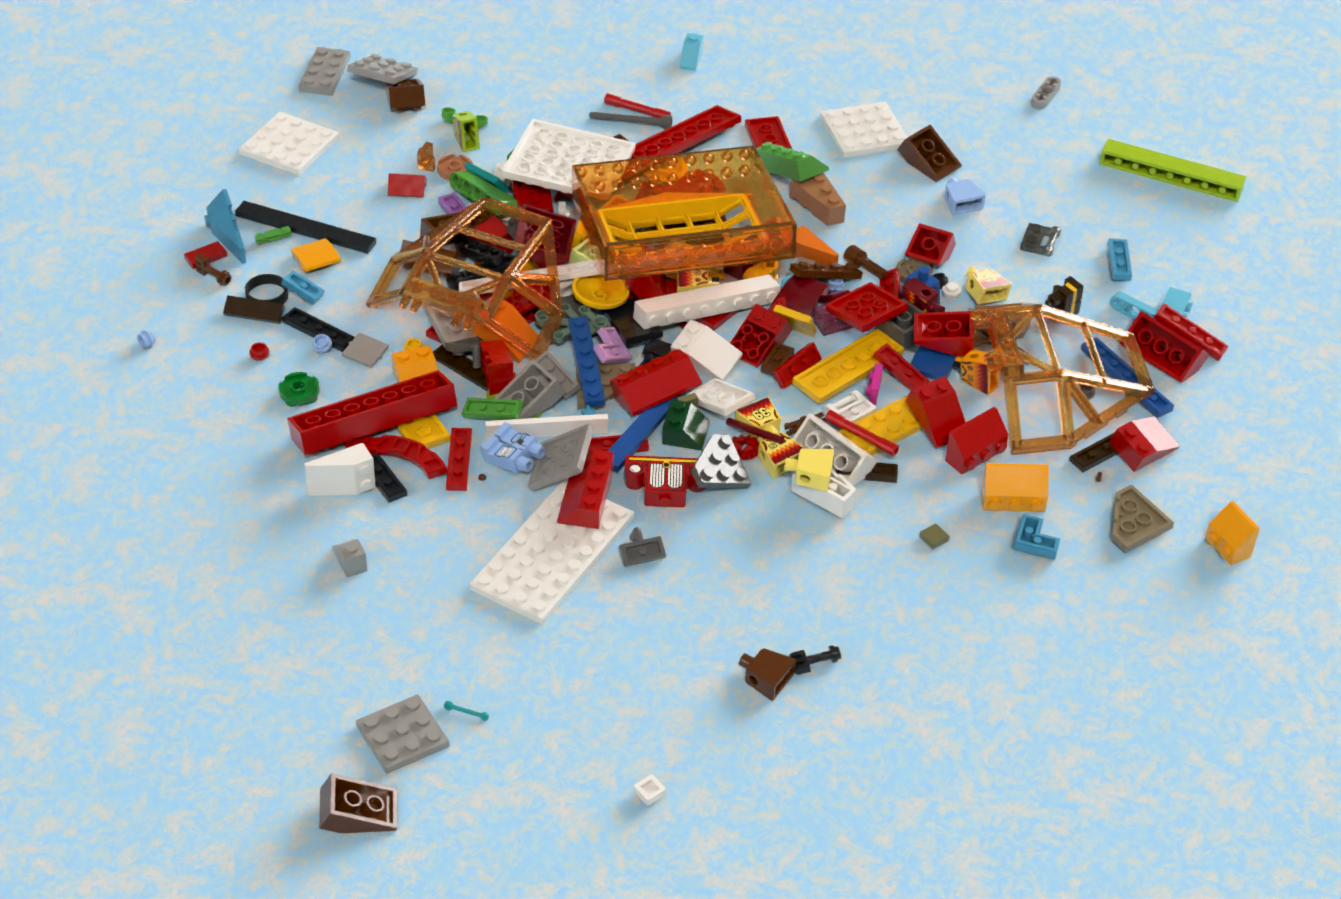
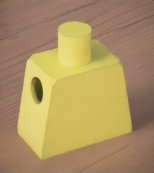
[784,448,834,492]

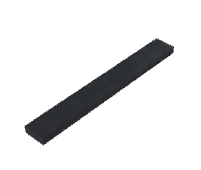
[235,201,376,254]

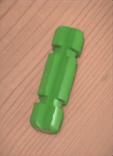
[254,226,291,245]

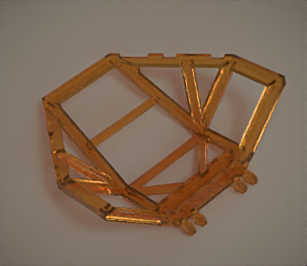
[366,197,564,360]
[968,302,1155,455]

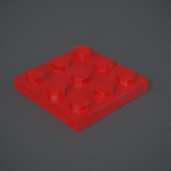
[825,282,908,333]

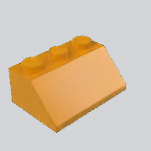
[981,463,1049,512]

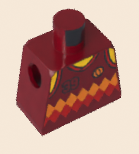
[902,277,945,313]

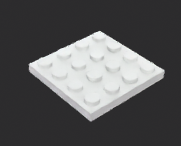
[820,102,907,158]
[239,112,339,176]

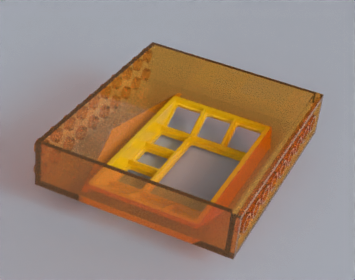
[572,145,797,281]

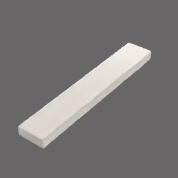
[485,414,608,441]

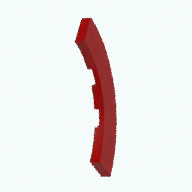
[344,435,448,479]

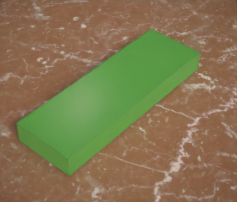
[462,398,524,420]

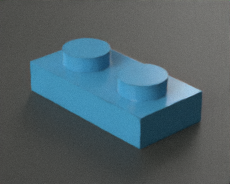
[281,270,325,305]

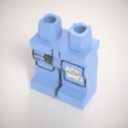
[481,422,545,475]

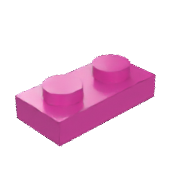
[866,363,883,405]

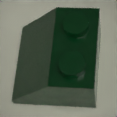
[662,399,710,451]

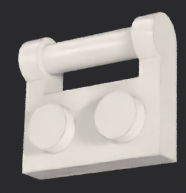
[823,390,877,423]

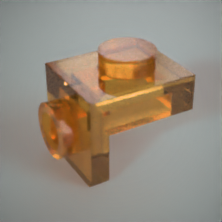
[417,142,435,172]

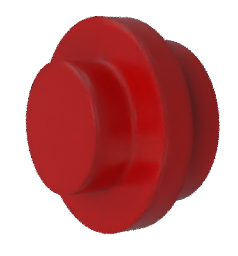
[249,342,269,360]

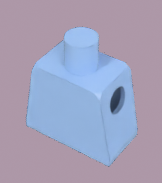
[944,177,986,216]

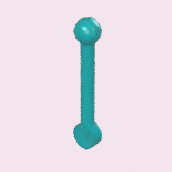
[444,701,489,721]

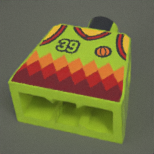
[452,111,480,152]

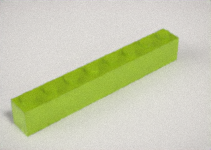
[1099,139,1247,202]

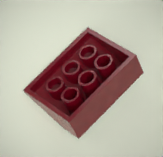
[513,203,577,268]

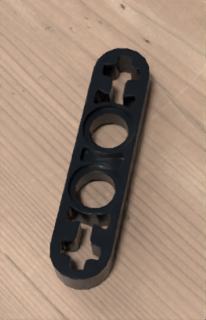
[454,236,506,266]
[446,255,518,291]

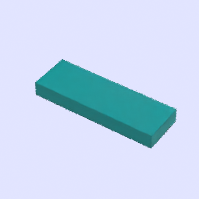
[464,162,509,193]

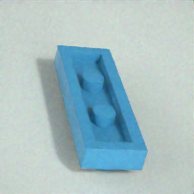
[1107,238,1132,281]

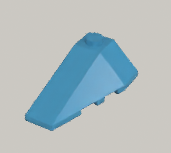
[204,189,246,264]

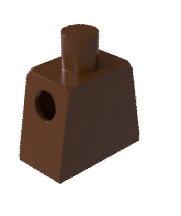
[739,648,796,701]

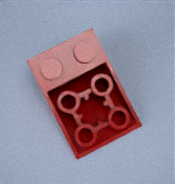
[730,304,793,368]

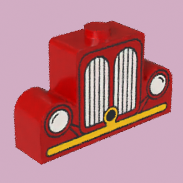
[624,455,706,508]

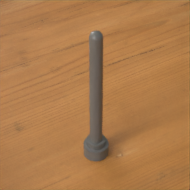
[589,112,673,129]

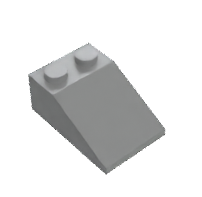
[494,359,567,419]

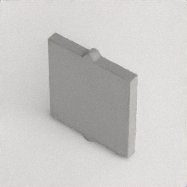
[342,332,389,368]

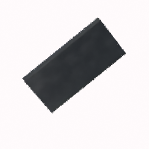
[601,298,663,345]

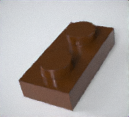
[761,343,795,376]

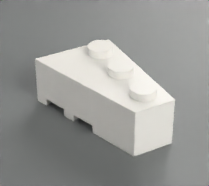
[791,469,856,519]

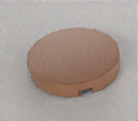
[437,154,473,180]

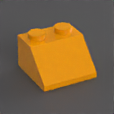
[391,345,438,383]
[1205,501,1260,565]

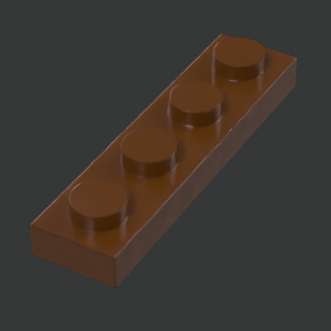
[789,261,863,279]

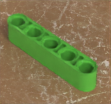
[449,171,517,216]

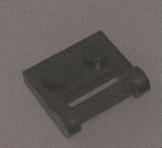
[1020,223,1061,257]

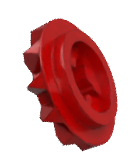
[732,434,760,460]

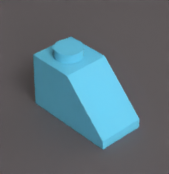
[680,33,704,71]

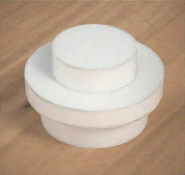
[942,282,961,300]

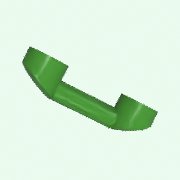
[441,107,488,129]

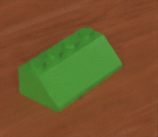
[755,142,829,182]

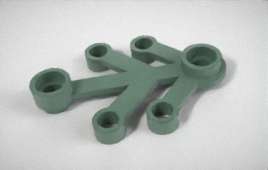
[535,303,611,344]

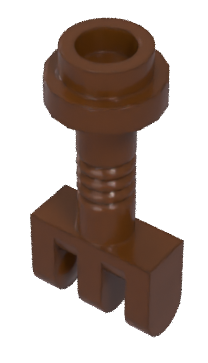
[195,253,232,286]

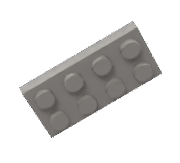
[298,47,350,96]

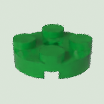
[278,372,320,407]

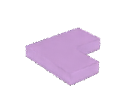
[593,327,633,364]

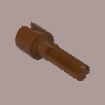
[843,245,887,280]

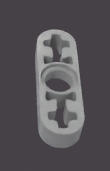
[1031,76,1061,109]

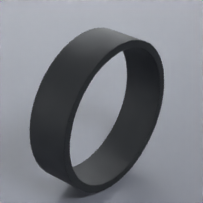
[245,274,288,304]

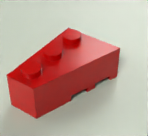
[479,339,516,396]

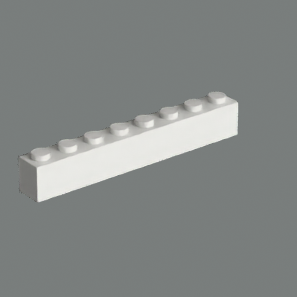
[633,275,780,329]

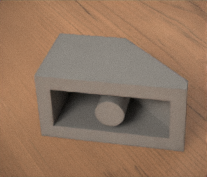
[332,539,367,577]

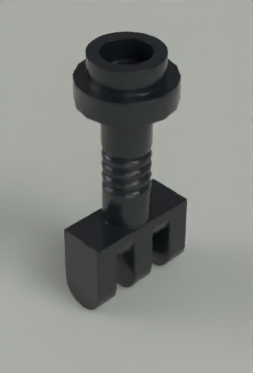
[789,645,841,675]

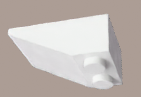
[670,319,742,381]
[304,443,376,496]

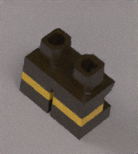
[1045,276,1084,321]

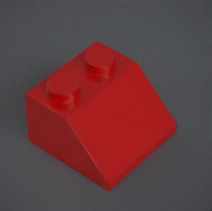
[905,223,956,266]

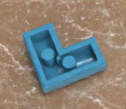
[1014,514,1060,560]

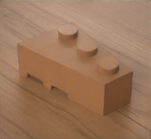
[789,173,846,226]

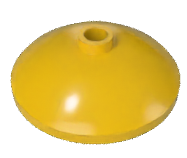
[572,273,630,310]

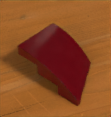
[768,274,829,318]

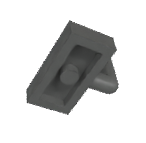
[445,340,484,368]
[619,527,666,567]

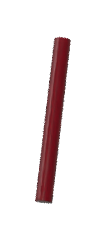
[726,418,784,444]

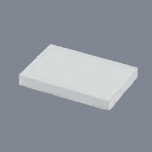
[687,378,755,416]

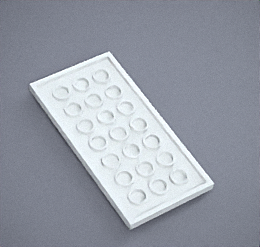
[469,480,635,625]

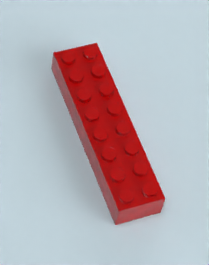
[287,370,458,455]

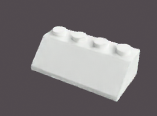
[792,413,878,486]

